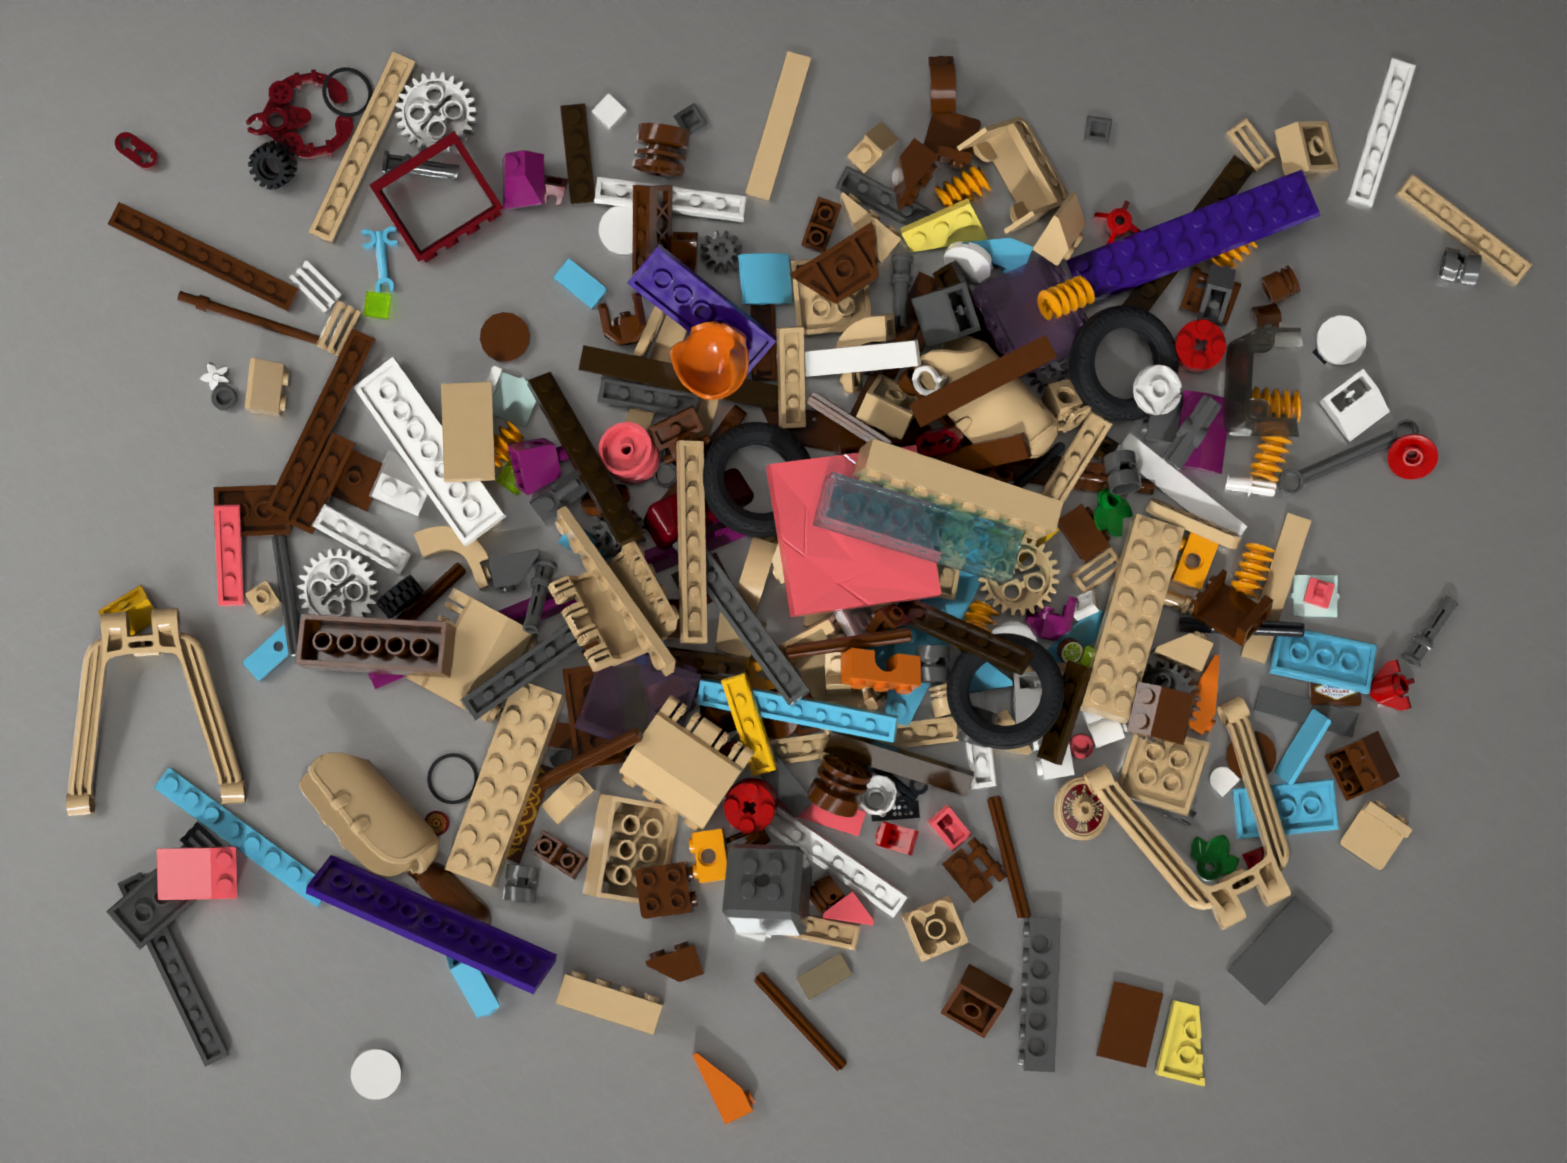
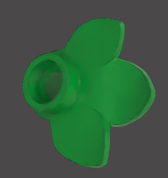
[1094,488,1133,537]
[1190,835,1239,881]

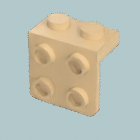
[1340,800,1413,870]

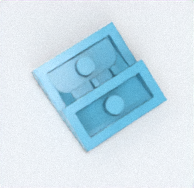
[738,253,793,306]

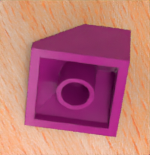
[502,150,545,210]

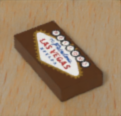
[1308,682,1362,706]

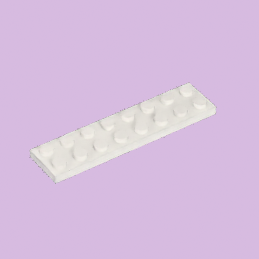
[354,357,506,547]

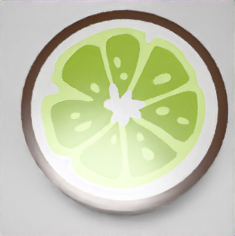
[1057,638,1084,664]

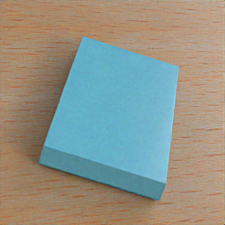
[1269,630,1377,694]
[1232,779,1339,839]

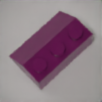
[1178,390,1231,474]

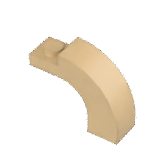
[835,313,896,393]
[414,526,492,590]
[737,534,778,615]

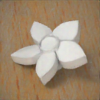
[199,362,229,390]

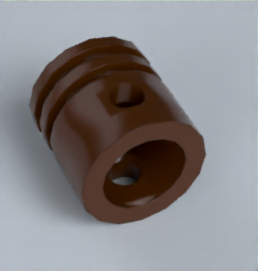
[1260,265,1301,305]
[810,872,845,914]

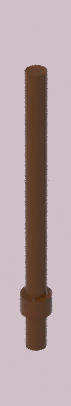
[177,291,320,345]

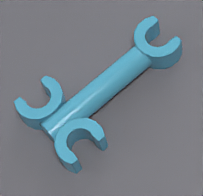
[361,226,398,294]

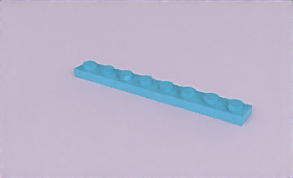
[697,678,899,743]
[154,767,322,907]

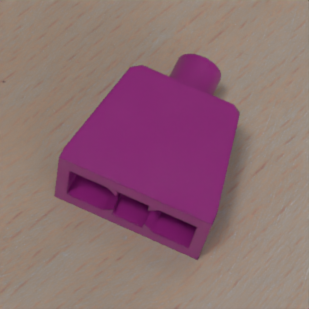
[507,438,569,495]

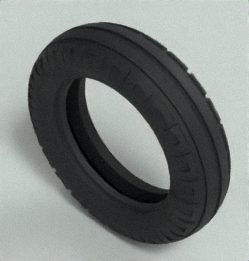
[1069,305,1179,422]
[703,422,811,537]
[947,633,1064,750]

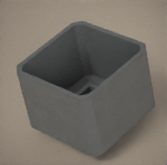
[722,844,812,936]

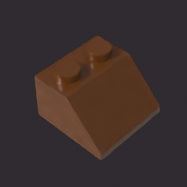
[1127,681,1195,745]
[940,964,1013,1038]

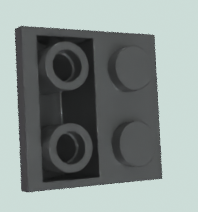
[911,282,981,347]

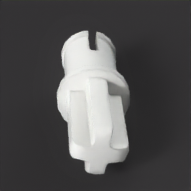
[1225,474,1276,496]

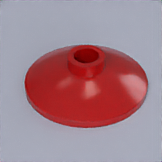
[1387,434,1438,480]

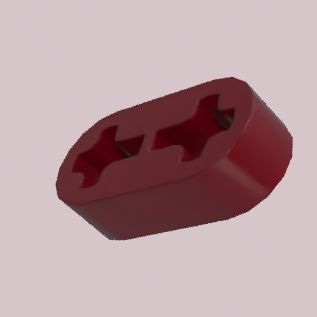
[115,132,159,170]
[916,426,964,456]

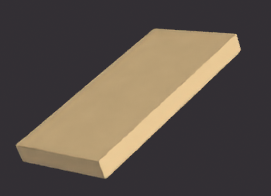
[441,382,495,483]

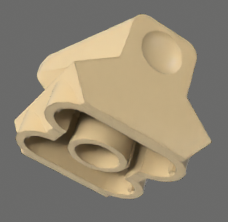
[902,896,969,962]

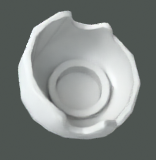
[859,774,897,815]

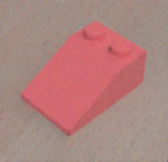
[157,846,237,900]

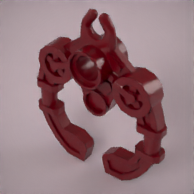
[246,69,354,160]

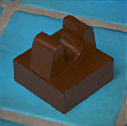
[1252,304,1282,334]

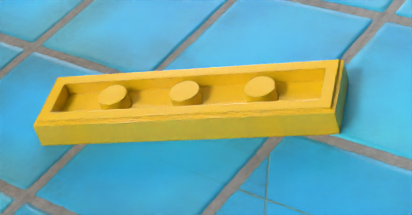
[721,672,778,777]

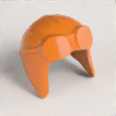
[670,321,749,400]

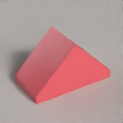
[927,805,972,851]
[823,891,874,925]

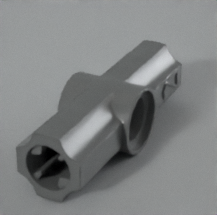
[1162,395,1222,470]

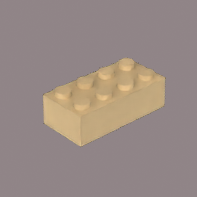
[556,970,664,1035]

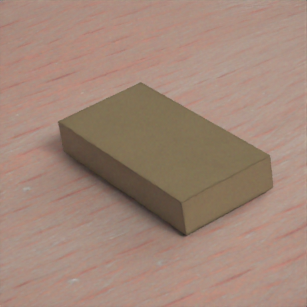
[796,953,853,1000]

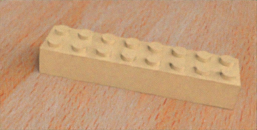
[853,439,1063,540]
[1080,514,1185,724]
[445,683,566,888]

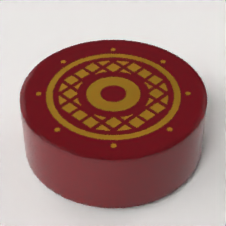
[424,811,450,836]

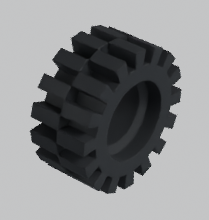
[248,140,298,190]
[376,575,424,619]

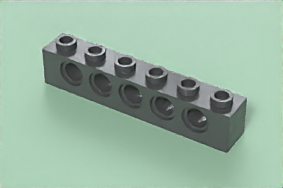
[1018,917,1061,1072]

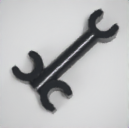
[863,765,928,814]

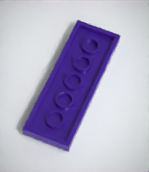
[627,244,777,375]

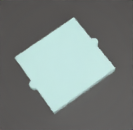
[493,372,536,428]
[1290,575,1340,617]

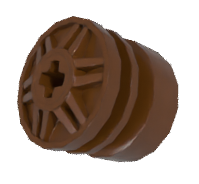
[632,123,690,177]
[807,754,872,817]

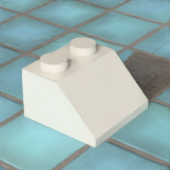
[369,450,428,516]

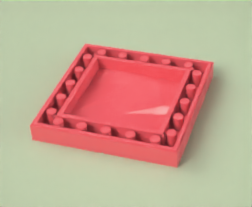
[766,445,941,617]

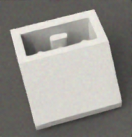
[1319,369,1390,442]
[1012,671,1064,724]

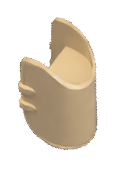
[914,336,1059,458]
[299,752,440,877]

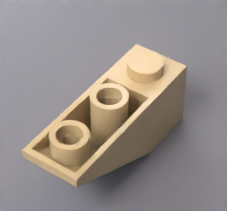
[840,192,901,266]

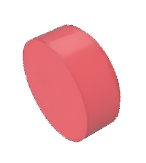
[1069,733,1094,759]

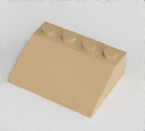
[583,794,678,903]

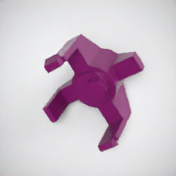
[1025,596,1078,641]

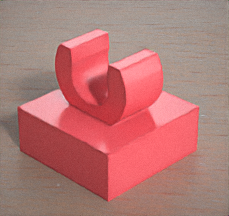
[1303,577,1335,609]

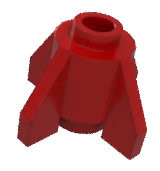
[1093,200,1141,245]
[1369,659,1415,711]

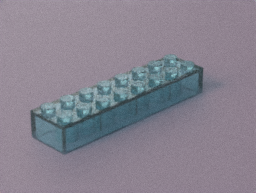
[813,472,1024,584]

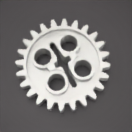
[395,72,477,154]
[297,548,380,618]

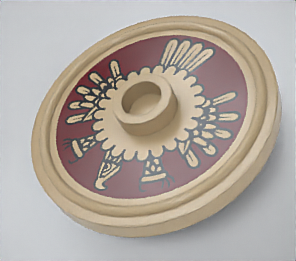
[1054,777,1110,841]

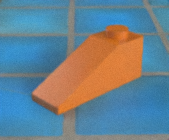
[1189,654,1220,735]
[693,1052,755,1125]

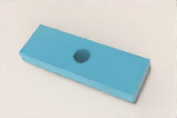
[242,612,301,682]

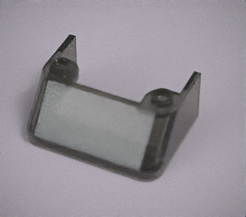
[1223,327,1303,437]

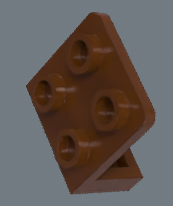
[924,112,981,170]
[635,861,698,919]

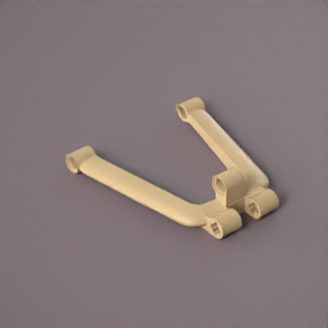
[66,608,247,816]
[1084,696,1291,930]

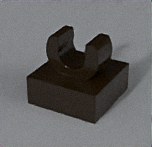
[1092,435,1119,464]

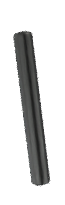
[272,535,299,656]

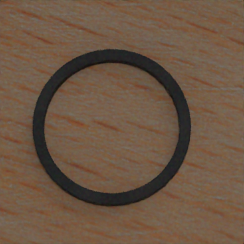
[322,67,372,117]
[427,753,478,804]

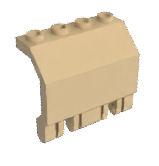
[548,541,679,672]
[405,588,539,723]
[619,695,755,831]

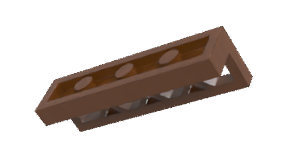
[632,185,672,276]

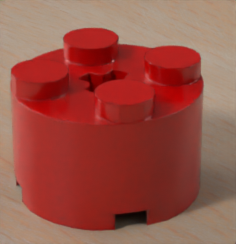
[1174,319,1226,373]
[724,778,778,834]

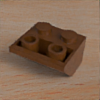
[892,138,939,211]
[1324,731,1400,801]
[645,941,705,982]

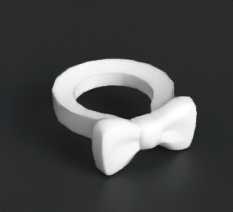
[912,365,948,396]

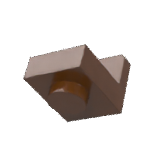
[865,604,910,633]

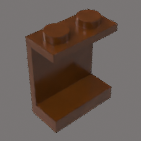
[1192,569,1274,647]

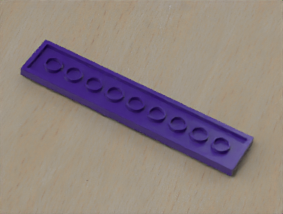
[1066,170,1320,306]
[306,855,557,995]

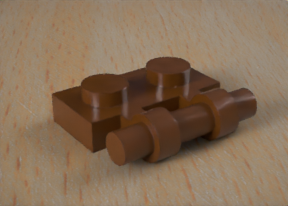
[648,405,712,465]
[942,837,1007,903]

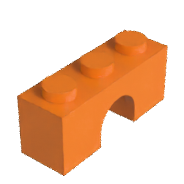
[841,648,921,695]

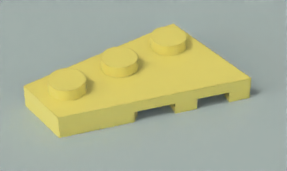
[900,198,989,252]
[1155,1000,1205,1087]

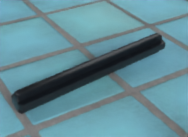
[1178,617,1305,637]

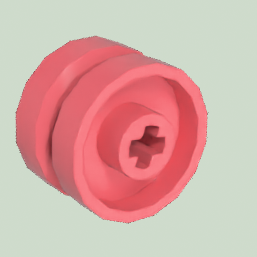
[598,422,661,485]

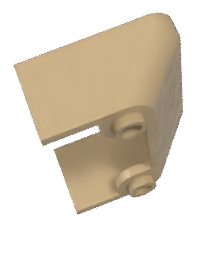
[957,117,1068,234]

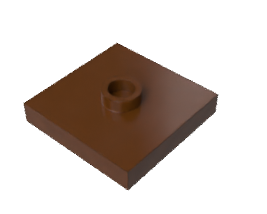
[332,450,383,512]

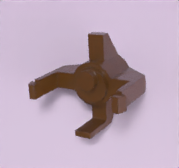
[597,292,647,346]

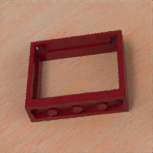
[369,130,503,263]

